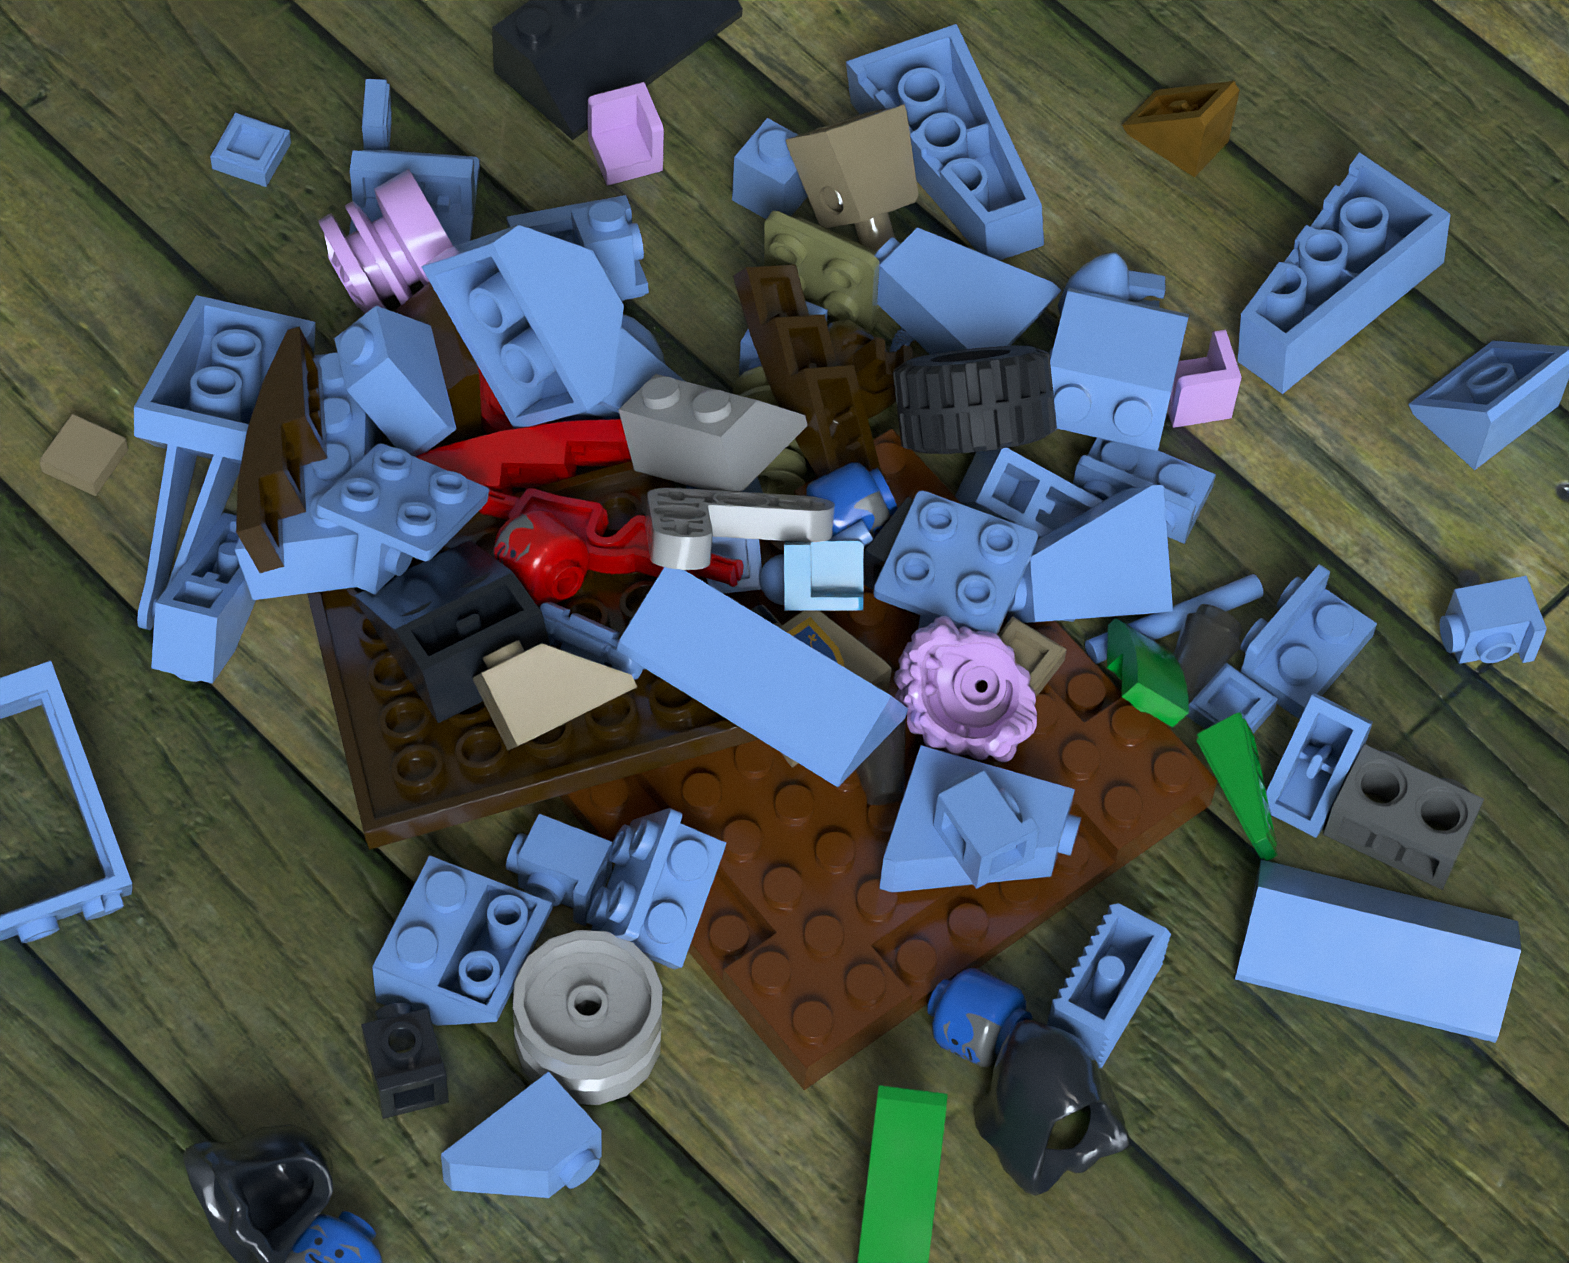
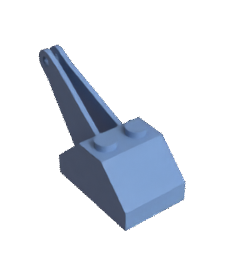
[421,225,686,429]
[134,295,316,630]

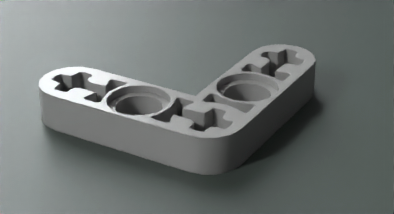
[645,488,835,570]

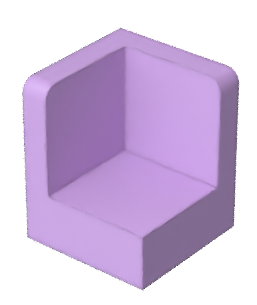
[588,82,664,186]
[1167,330,1242,428]

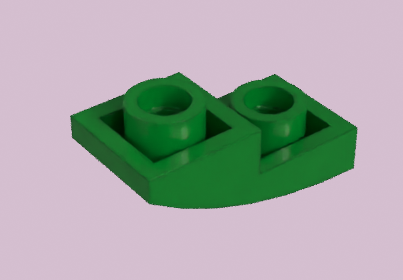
[1107,618,1189,728]

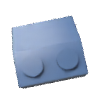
[1050,288,1189,451]

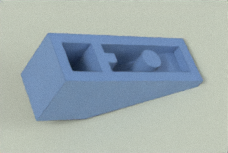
[955,448,1103,540]
[151,512,256,684]

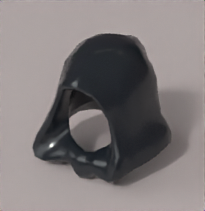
[974,1019,1129,1196]
[182,1124,334,1263]

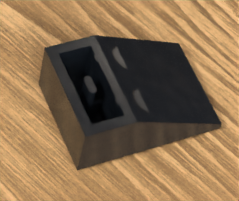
[354,540,551,723]

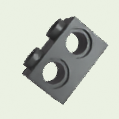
[1323,744,1484,890]

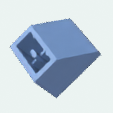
[372,855,553,1026]

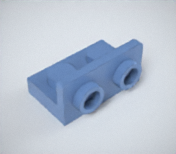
[1073,438,1216,544]
[1240,564,1377,719]

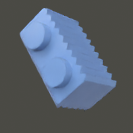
[1047,903,1171,1068]

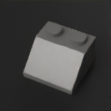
[618,374,808,492]

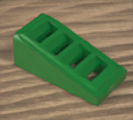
[1196,712,1278,861]

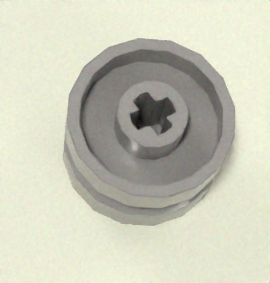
[513,930,663,1105]

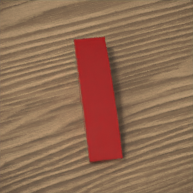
[415,419,632,495]

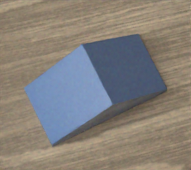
[1266,693,1373,838]

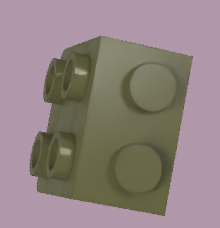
[764,211,884,331]

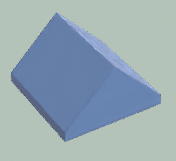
[1409,341,1569,470]

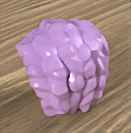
[894,616,1037,762]

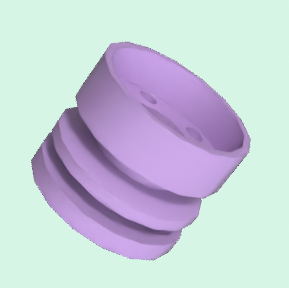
[318,169,453,314]

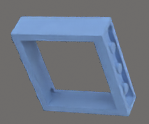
[0,661,132,943]

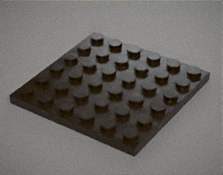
[307,461,758,850]

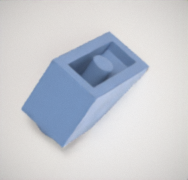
[334,306,456,457]
[441,1071,602,1198]

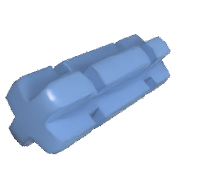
[540,602,645,679]

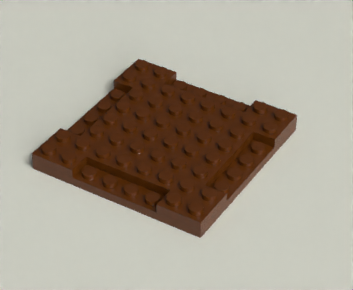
[559,429,1218,1090]

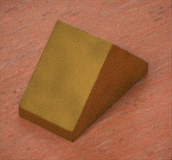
[1122,81,1240,178]

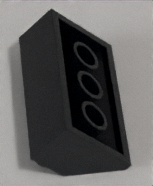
[492,0,743,141]

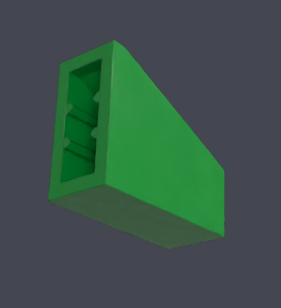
[857,1085,948,1263]

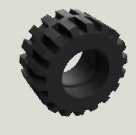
[893,346,1057,454]

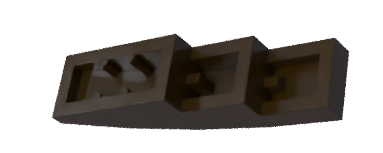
[733,265,882,478]
[236,326,328,573]

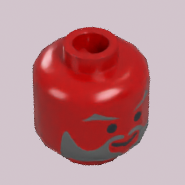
[493,510,590,606]

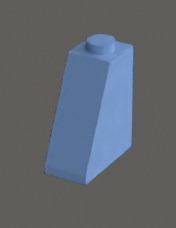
[874,227,1061,354]
[1007,485,1173,623]
[879,745,1081,892]

